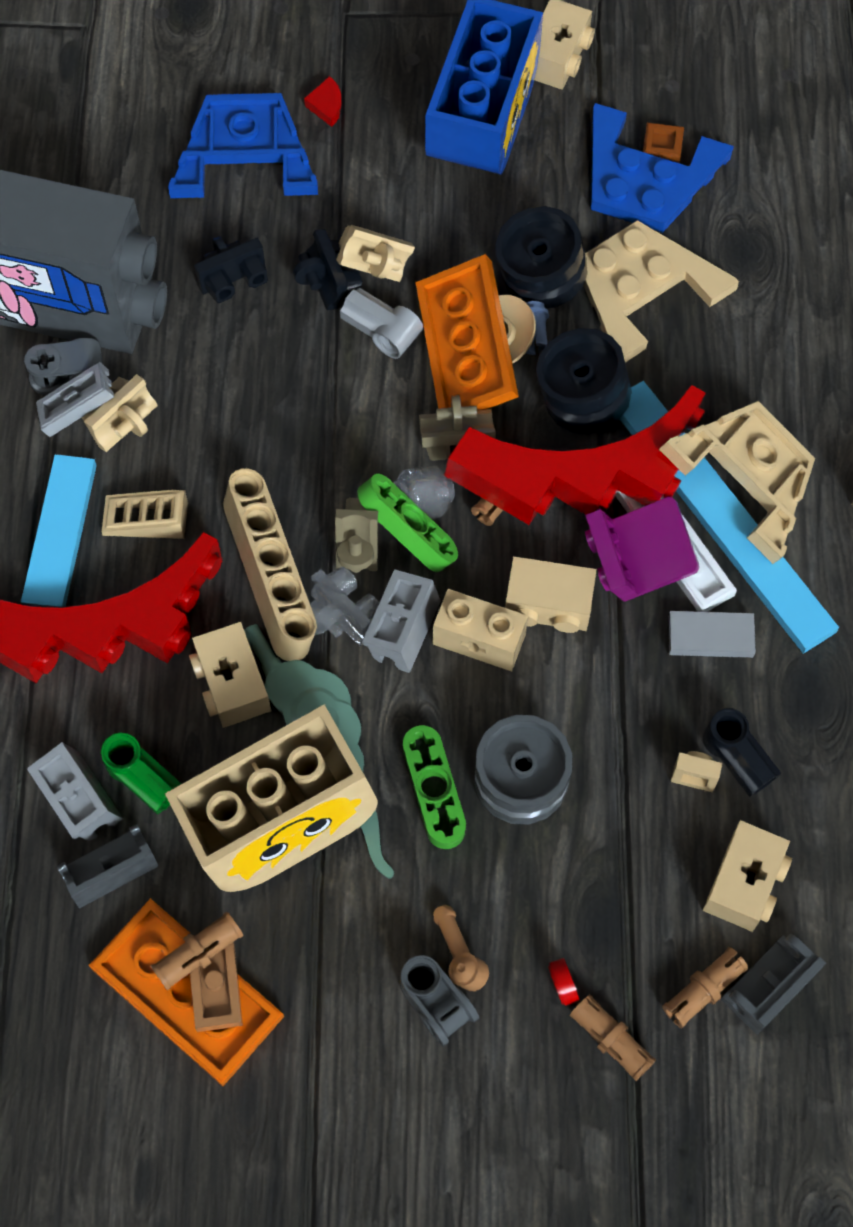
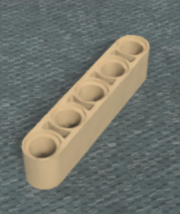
[223,469,317,661]

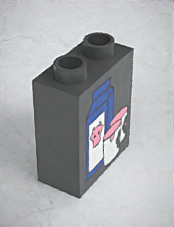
[0,170,167,354]

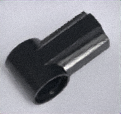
[703,708,781,797]

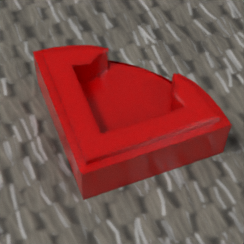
[304,76,342,127]

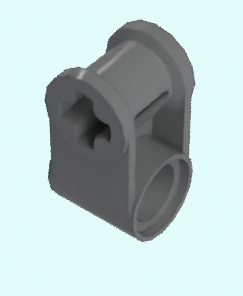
[24,338,103,395]
[400,955,479,1047]

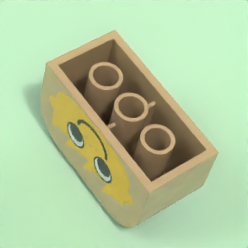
[165,704,378,892]

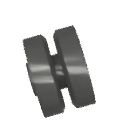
[474,715,572,825]

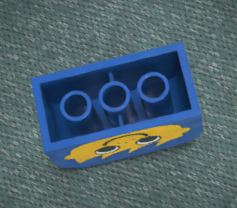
[425,0,543,175]

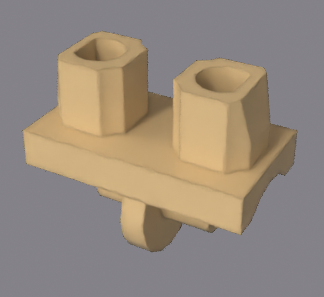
[336,225,415,282]
[82,374,158,452]

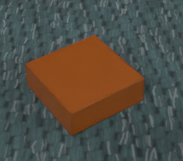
[643,122,684,163]

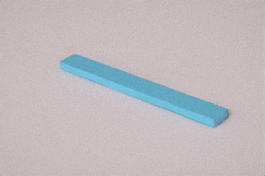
[620,380,839,654]

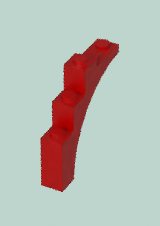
[444,385,706,525]
[0,532,222,684]

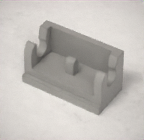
[362,569,441,673]
[27,742,124,840]

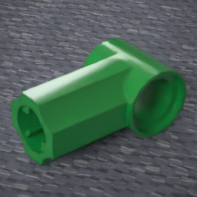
[101,732,181,815]

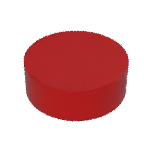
[548,957,580,1006]

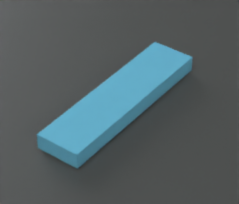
[21,454,97,608]

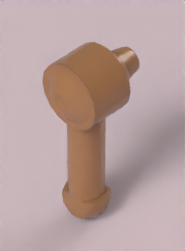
[433,905,489,991]

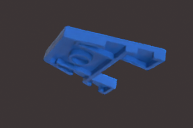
[168,93,318,198]
[591,103,734,233]

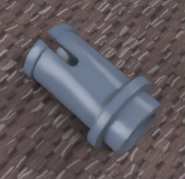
[526,301,549,355]

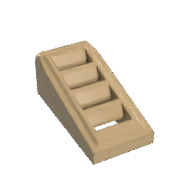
[101,490,188,539]

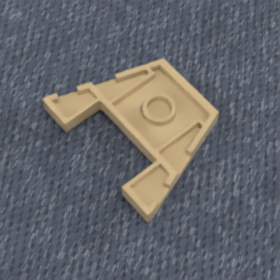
[583,220,739,362]
[659,401,815,564]

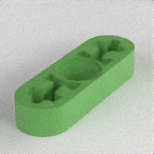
[357,474,458,572]
[403,725,466,849]

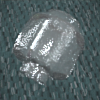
[393,465,455,519]

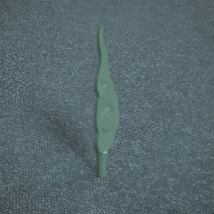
[244,624,394,879]

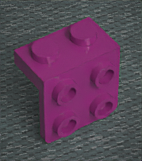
[585,497,700,602]

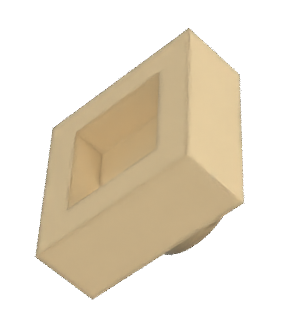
[671,751,722,793]

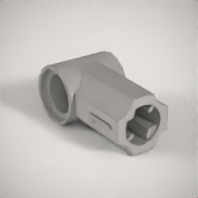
[340,288,423,359]

